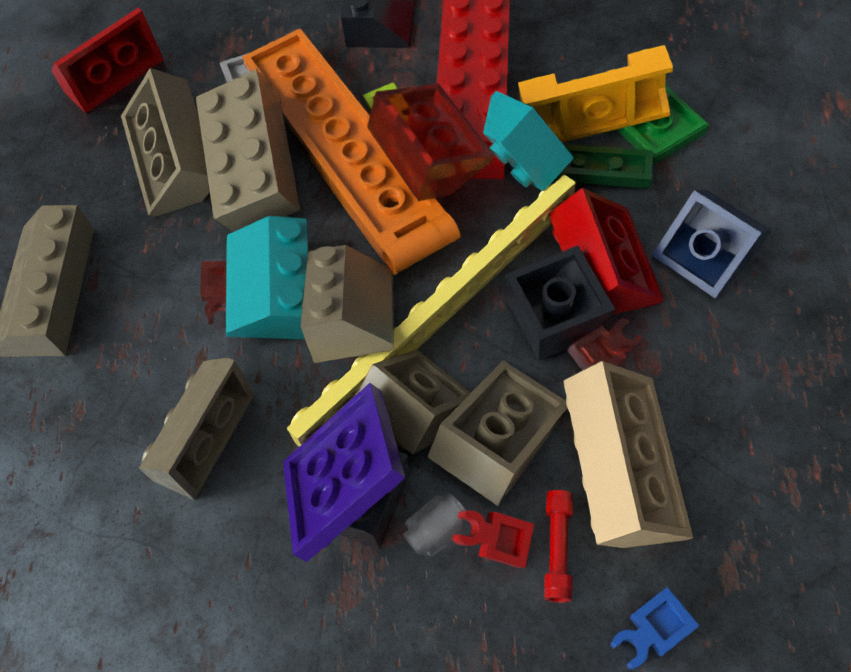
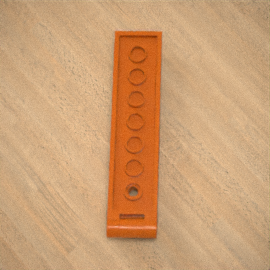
[242,28,460,275]

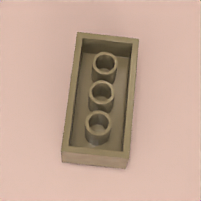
[196,69,300,232]

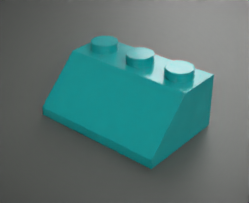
[226,216,308,340]

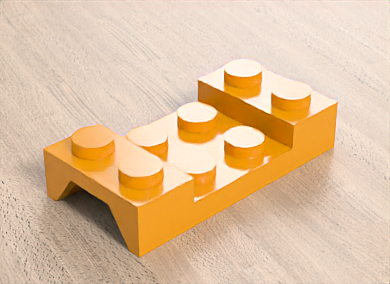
[518,45,673,143]

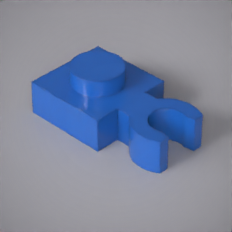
[610,587,699,670]

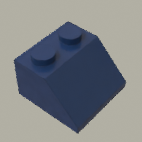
[652,189,771,298]

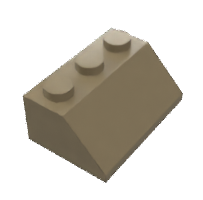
[300,245,394,363]
[139,357,255,500]

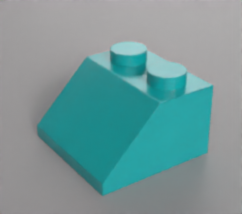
[483,91,574,191]

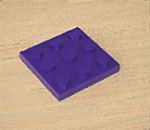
[283,383,405,562]

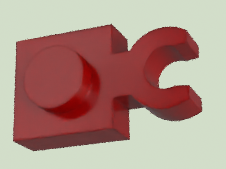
[452,510,534,568]

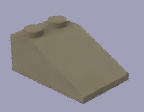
[428,361,568,506]

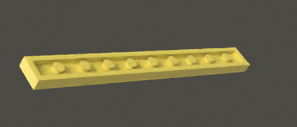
[287,174,576,447]

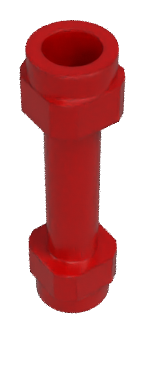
[544,490,573,603]

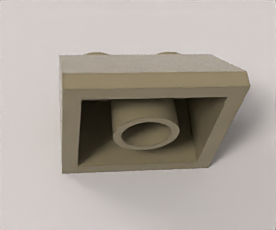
[357,350,471,454]

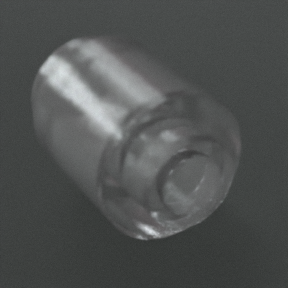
[403,492,468,557]

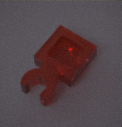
[200,261,226,324]
[567,318,642,371]

